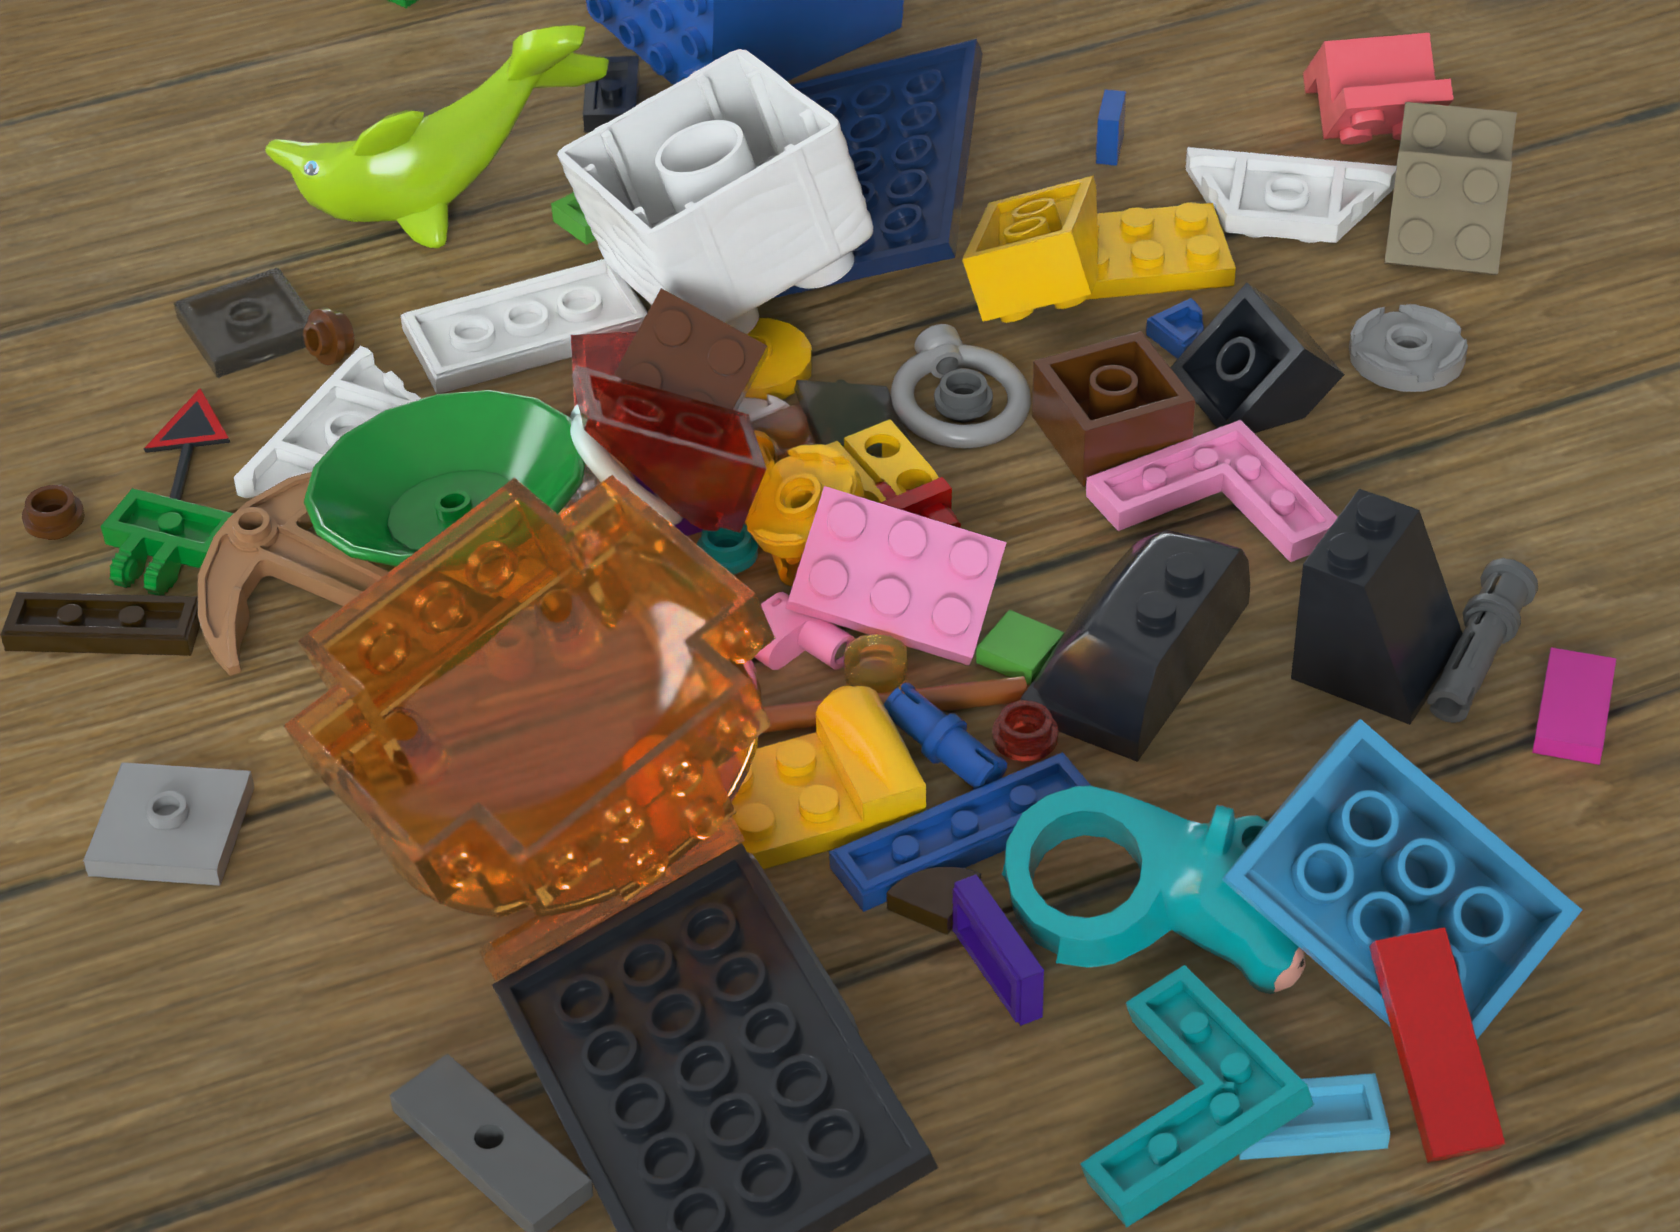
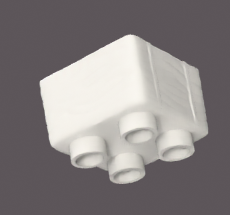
[557,49,873,334]

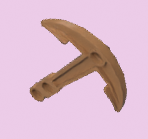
[198,472,538,683]

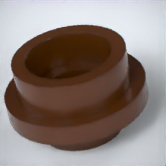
[303,308,354,365]
[22,485,85,540]

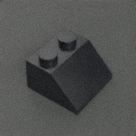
[1170,282,1344,433]

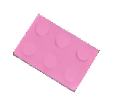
[786,486,1007,666]

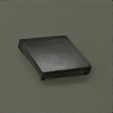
[174,268,311,378]

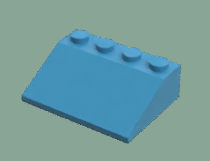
[1222,719,1582,1039]

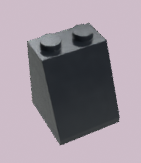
[1291,489,1462,725]

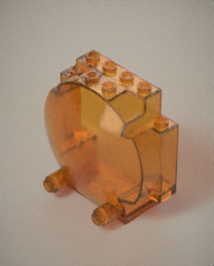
[283,475,775,918]

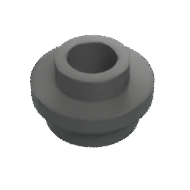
[934,369,993,422]

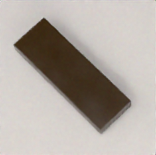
[0,592,200,656]

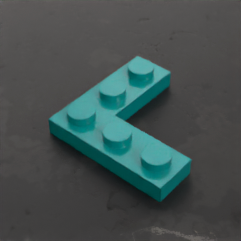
[1080,965,1314,1227]

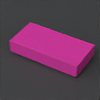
[1532,647,1616,765]

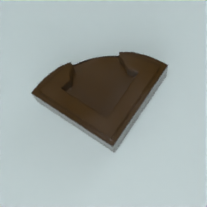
[887,867,981,935]

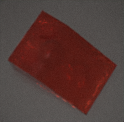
[572,365,767,533]

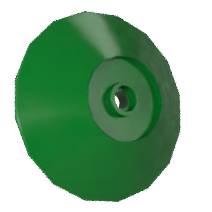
[304,390,586,569]

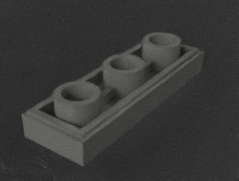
[390,1054,593,1232]

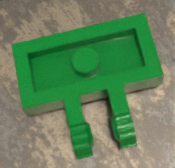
[101,488,234,596]

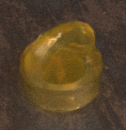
[844,634,908,693]

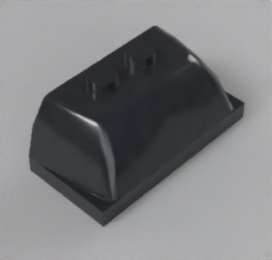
[1020,530,1250,762]

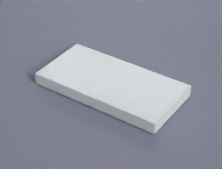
[401,259,648,394]

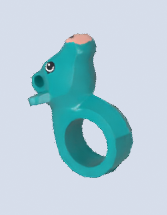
[1002,786,1305,994]

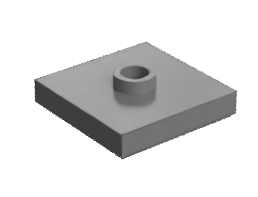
[83,762,254,886]

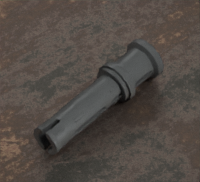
[1427,558,1538,723]

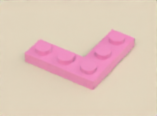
[1086,420,1338,562]

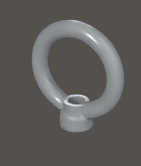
[891,324,1031,449]

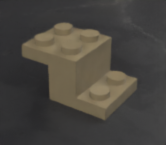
[1385,102,1517,275]

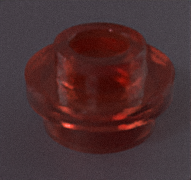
[992,700,1058,761]

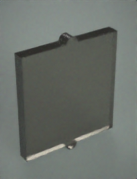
[794,379,912,457]

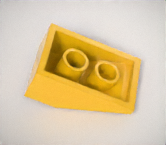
[962,176,1099,323]

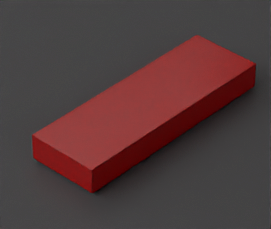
[1369,927,1506,1163]

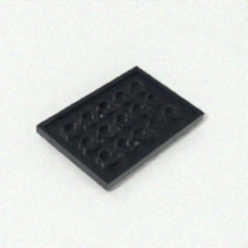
[492,843,938,1232]

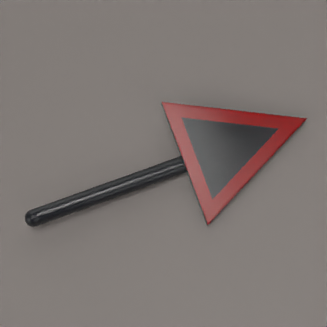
[144,388,230,500]

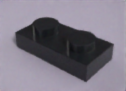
[583,56,640,133]

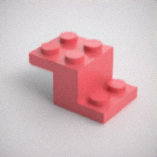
[1303,33,1453,145]

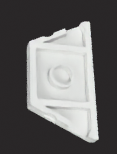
[1186,147,1397,243]
[234,346,421,498]

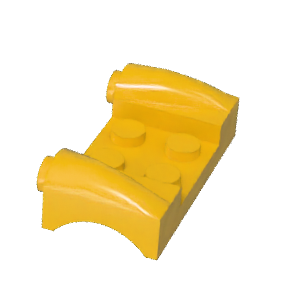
[625,686,926,885]

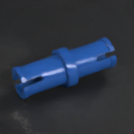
[884,683,1008,790]

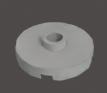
[1349,304,1468,392]

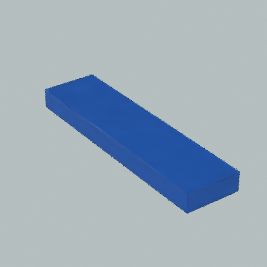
[829,752,1091,912]

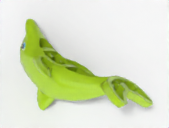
[266,25,609,248]

